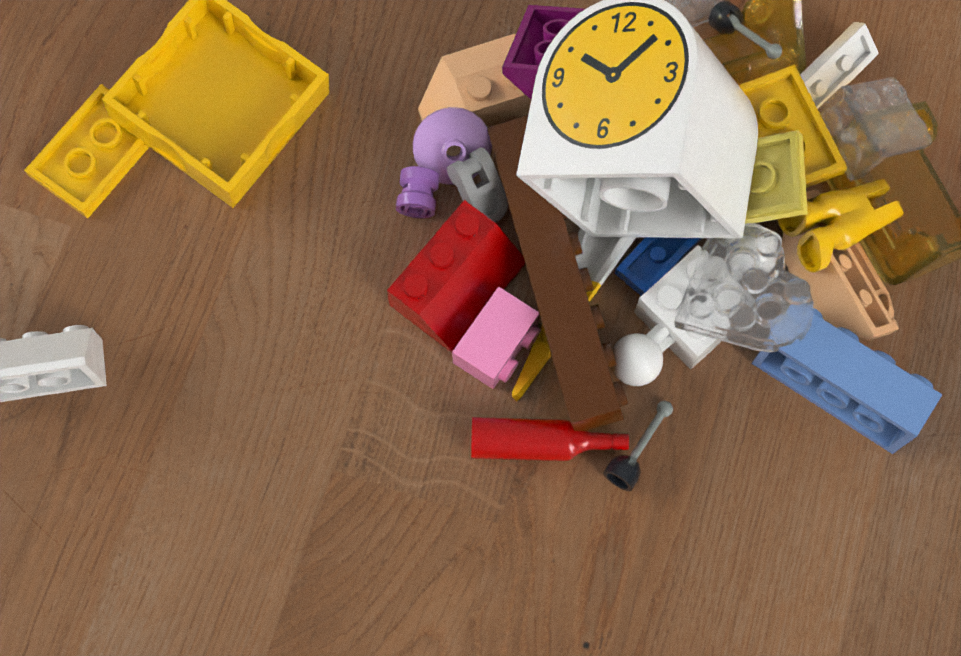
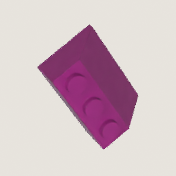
[502,5,585,99]

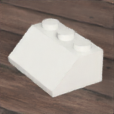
[0,325,107,402]

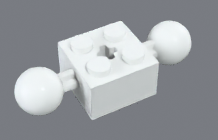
[611,228,779,386]

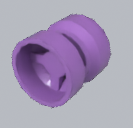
[396,166,440,218]

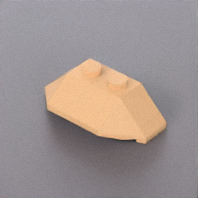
[418,34,531,127]
[780,190,899,341]

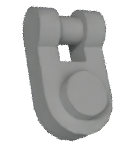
[447,147,508,222]

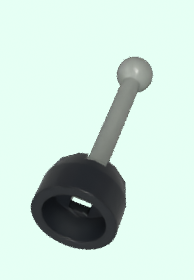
[709,0,782,59]
[603,401,673,491]

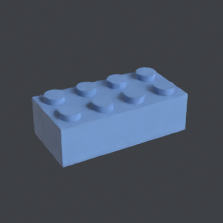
[751,301,942,454]

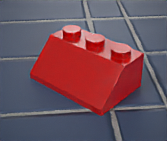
[387,200,526,353]

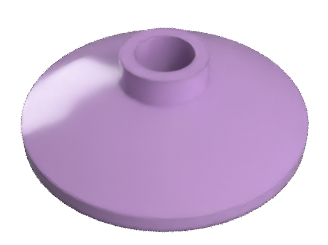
[413,107,492,184]

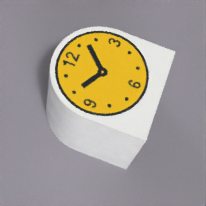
[517,0,758,238]

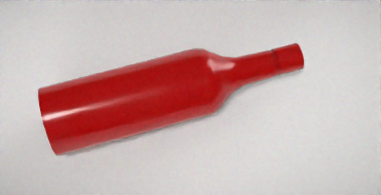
[471,417,629,461]

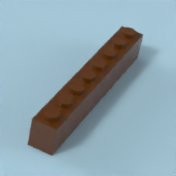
[487,115,628,431]

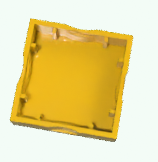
[102,0,329,208]

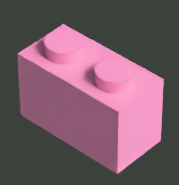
[452,287,541,389]

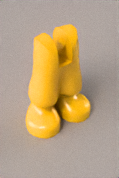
[778,179,904,273]

